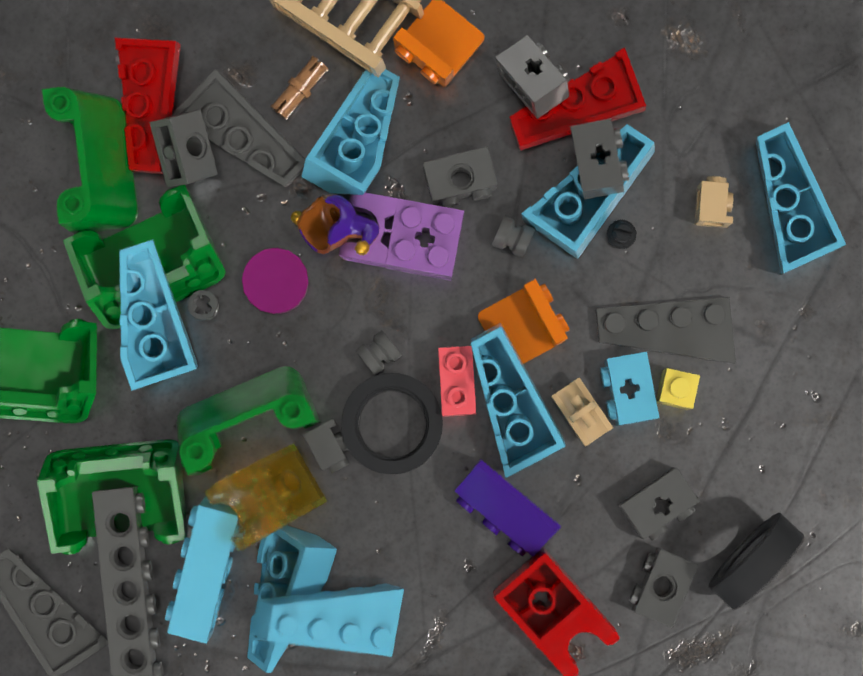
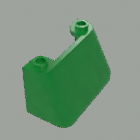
[42,87,138,234]
[63,185,226,329]
[0,319,97,423]
[176,366,321,475]
[37,439,188,555]

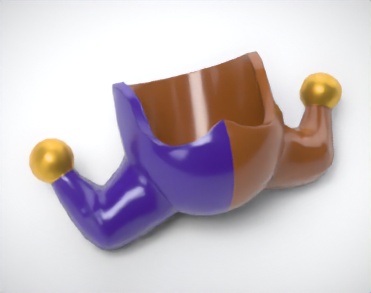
[291,194,380,255]

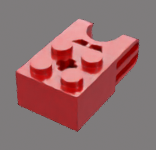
[493,547,620,676]

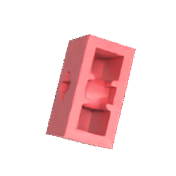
[438,346,476,417]

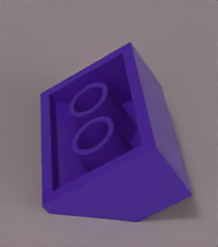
[455,460,561,557]

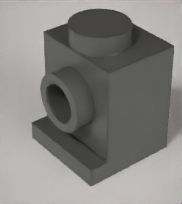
[303,419,349,473]

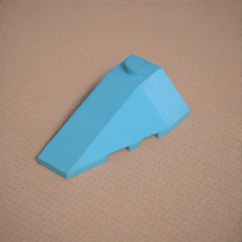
[302,69,400,195]
[247,520,337,673]

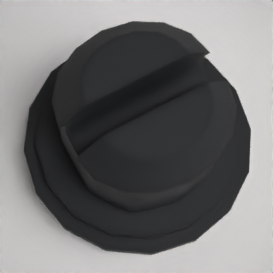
[607,220,637,249]

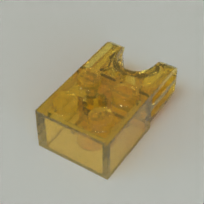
[204,443,328,552]

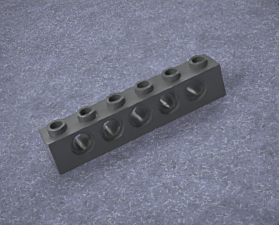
[92,486,164,676]

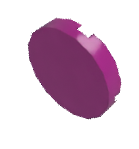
[242,248,309,314]

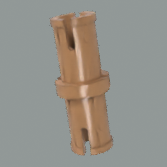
[270,56,329,120]

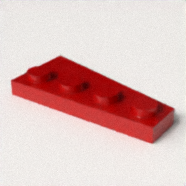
[115,38,181,174]
[509,47,646,150]

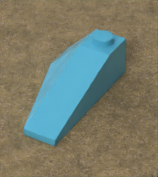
[120,240,198,391]

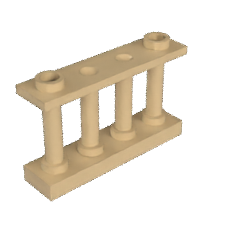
[270,0,424,78]

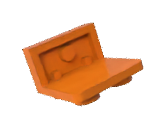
[393,0,484,88]
[478,279,570,364]

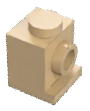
[695,176,733,228]

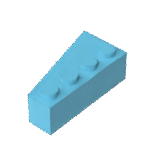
[755,122,846,275]
[521,124,655,259]
[471,323,566,478]
[165,489,250,644]
[251,583,404,657]

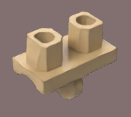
[551,378,613,447]

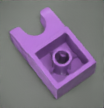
[339,192,464,281]

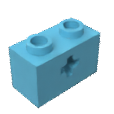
[600,352,659,426]

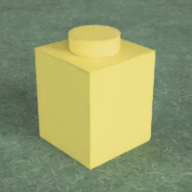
[656,368,700,410]

